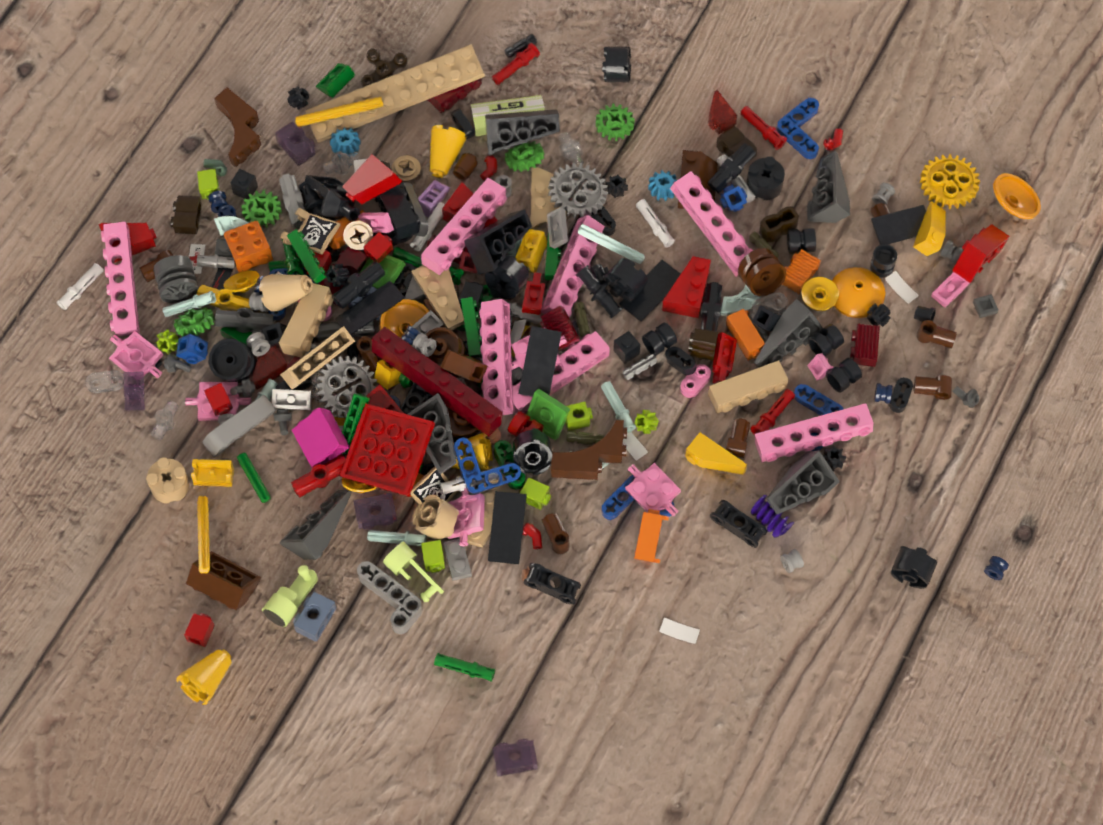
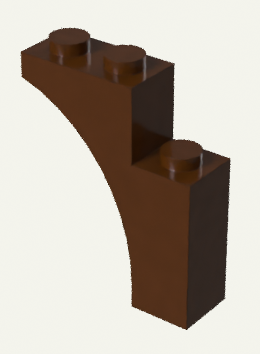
[214,87,261,168]
[551,420,627,480]

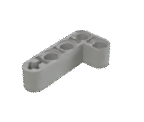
[202,395,276,458]
[357,561,422,634]

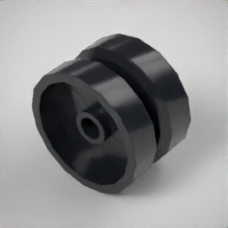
[208,338,257,383]

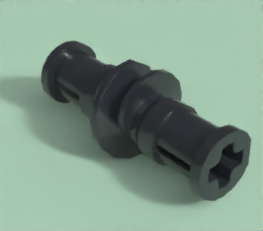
[299,182,328,219]
[576,265,623,319]

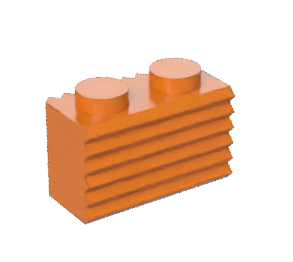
[782,249,821,294]

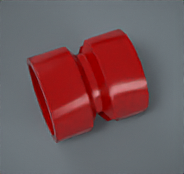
[507,411,544,437]

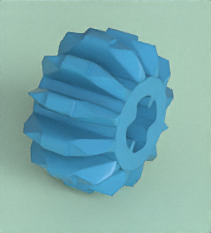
[330,127,361,158]
[648,170,677,202]

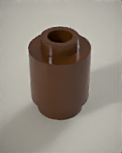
[453,153,478,181]

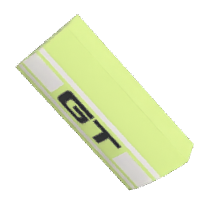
[471,95,545,136]

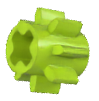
[155,329,179,354]
[634,410,659,434]

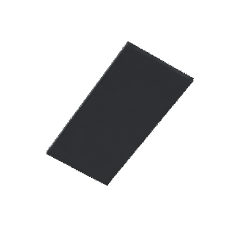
[871,205,926,245]
[619,260,681,322]
[335,281,405,335]
[518,326,562,397]
[488,491,527,565]

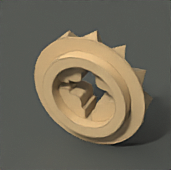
[392,155,421,182]
[343,220,373,250]

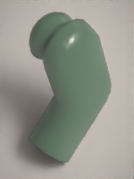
[204,159,227,176]

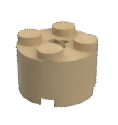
[146,457,189,503]
[412,495,459,540]

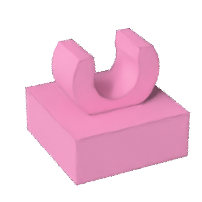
[807,353,833,380]

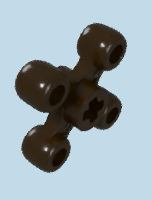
[361,48,408,87]

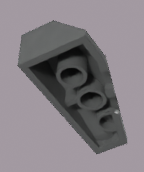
[807,151,850,223]
[754,299,823,368]
[407,393,457,474]
[766,451,840,514]
[280,490,352,560]

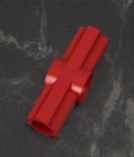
[291,454,346,498]

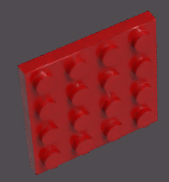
[340,403,435,497]

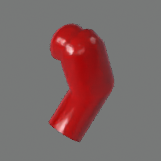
[823,128,843,150]
[480,156,497,181]
[522,523,543,550]

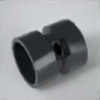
[787,228,816,254]
[870,244,897,278]
[642,322,677,356]
[808,324,844,356]
[826,358,862,393]

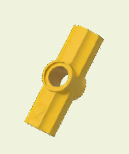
[197,285,250,311]

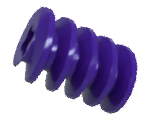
[751,495,794,538]

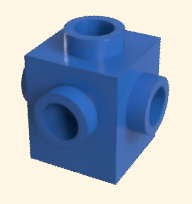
[719,184,747,212]
[176,334,208,364]

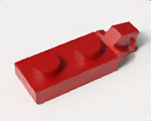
[522,272,545,315]
[712,332,737,384]

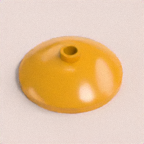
[993,173,1041,219]
[832,267,885,318]
[380,299,429,338]

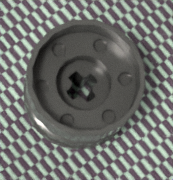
[153,255,199,303]

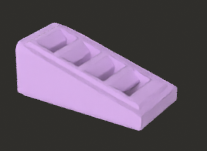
[418,180,450,218]

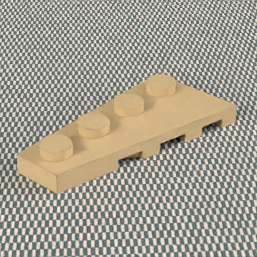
[411,265,465,330]
[468,475,525,548]

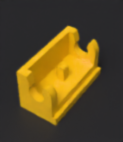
[515,229,547,273]
[191,459,234,487]

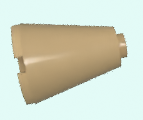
[259,274,313,311]

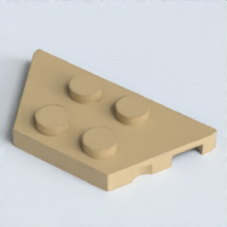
[531,167,568,230]

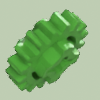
[595,104,634,141]
[505,141,544,172]
[241,190,282,228]
[173,307,215,337]

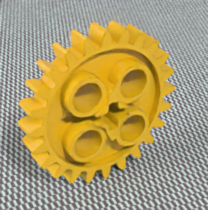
[920,154,980,209]

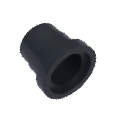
[914,306,936,322]

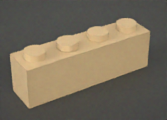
[279,283,333,358]
[280,326,355,389]
[708,361,788,413]

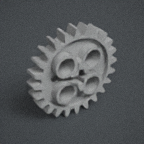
[548,163,608,218]
[315,356,377,418]

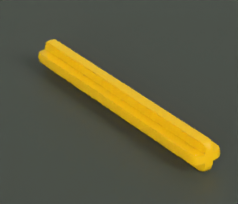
[295,97,383,127]
[197,496,210,574]

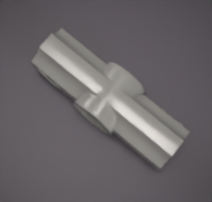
[279,174,304,229]

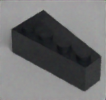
[485,109,560,155]
[374,168,421,240]
[464,209,532,275]

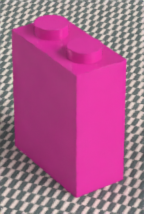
[292,407,350,468]

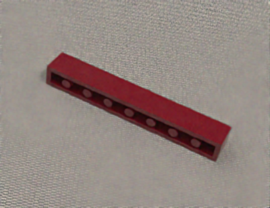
[372,326,503,437]

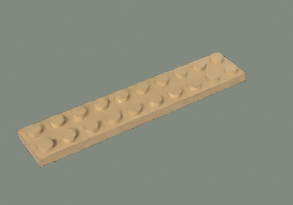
[305,44,485,143]

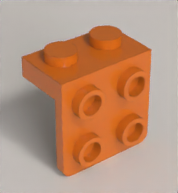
[224,221,273,273]

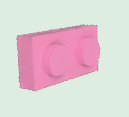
[358,213,394,233]
[931,272,970,308]

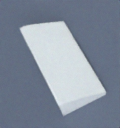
[272,389,312,410]

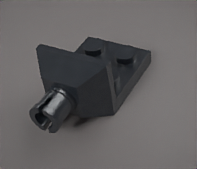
[304,175,360,221]

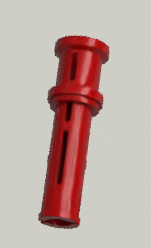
[492,43,540,85]
[740,106,787,150]
[750,389,795,436]

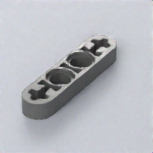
[400,182,428,237]

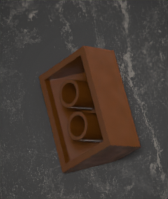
[678,150,718,211]
[186,551,262,611]

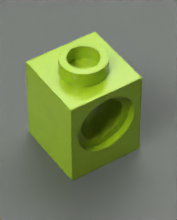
[197,169,219,200]
[565,401,593,431]
[520,477,551,510]
[421,540,445,573]

